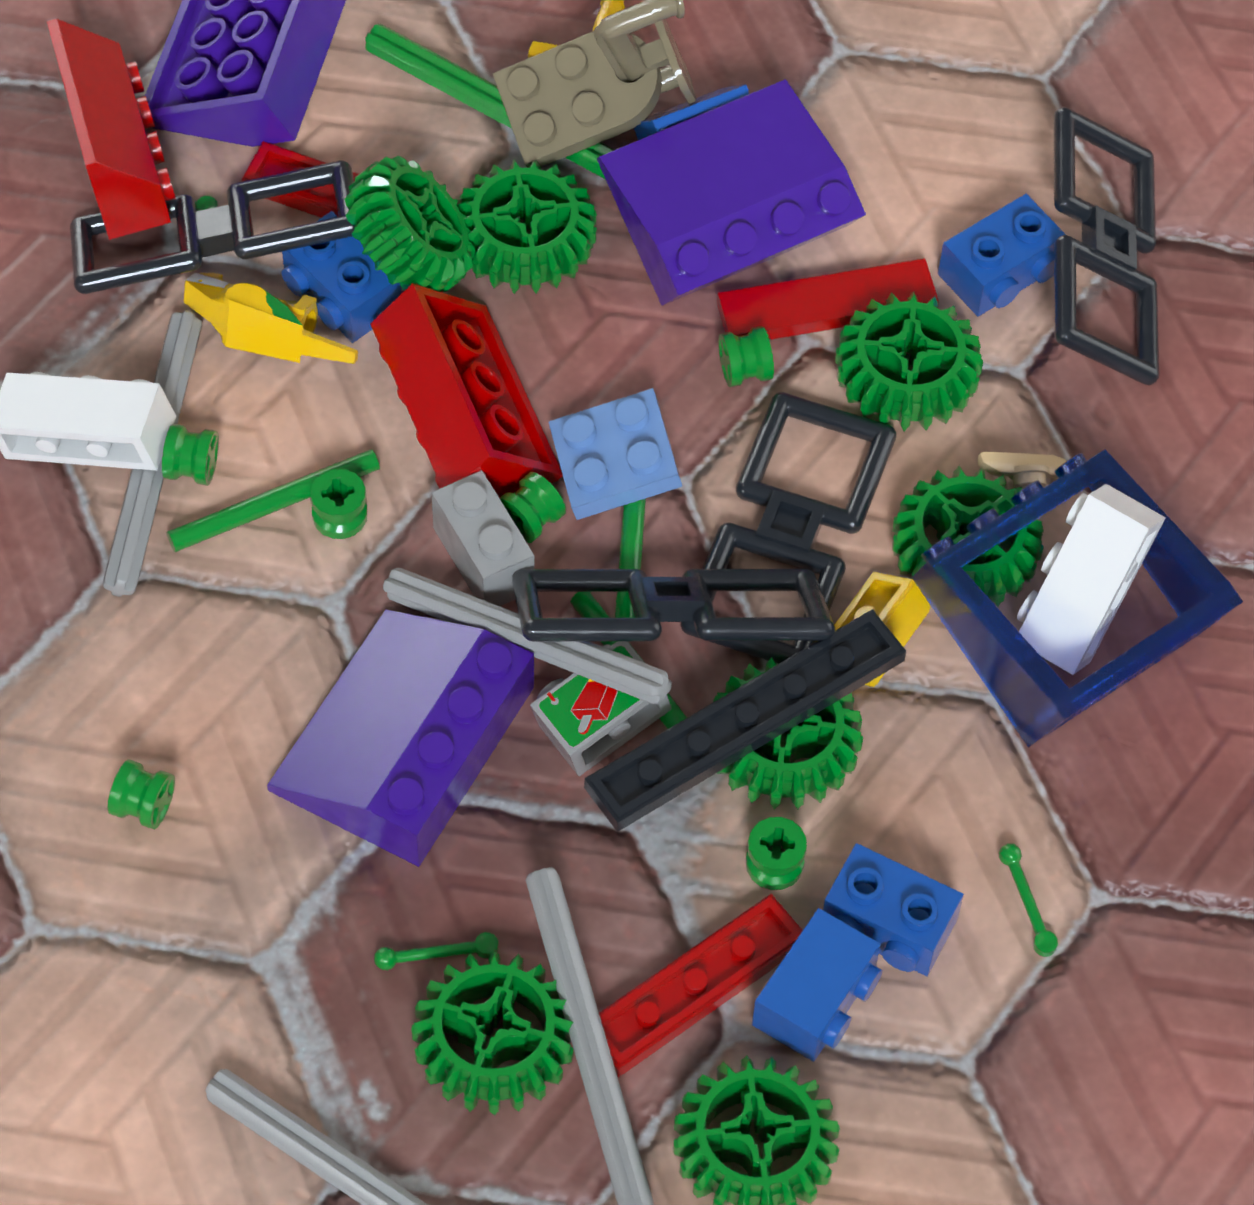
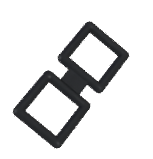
[1053,107,1159,385]
[70,160,355,294]
[680,392,897,664]
[512,569,835,642]

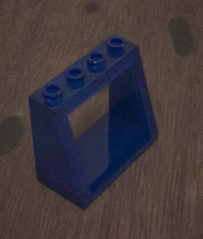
[912,449,1243,748]

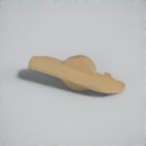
[978,451,1079,490]

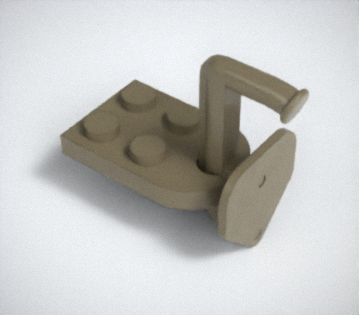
[492,0,697,168]

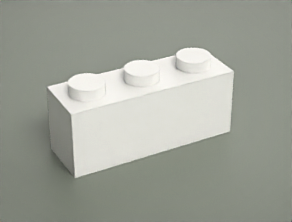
[0,372,176,471]
[1014,484,1165,675]

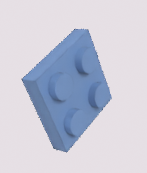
[548,388,683,520]

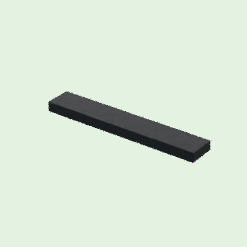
[584,609,906,832]

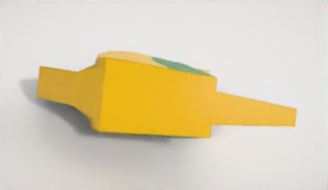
[184,273,358,364]

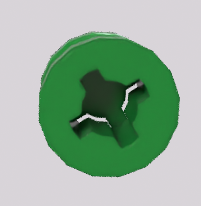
[718,326,774,387]
[162,424,219,486]
[310,469,367,539]
[499,472,566,543]
[107,759,175,830]
[746,817,807,890]

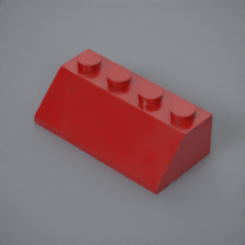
[47,19,176,240]
[370,283,563,498]

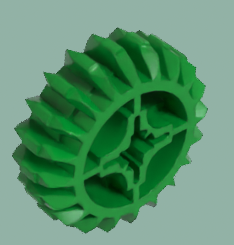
[344,155,476,292]
[457,159,597,295]
[835,291,983,432]
[892,465,1044,612]
[713,657,863,810]
[412,950,574,1116]
[673,1055,840,1205]

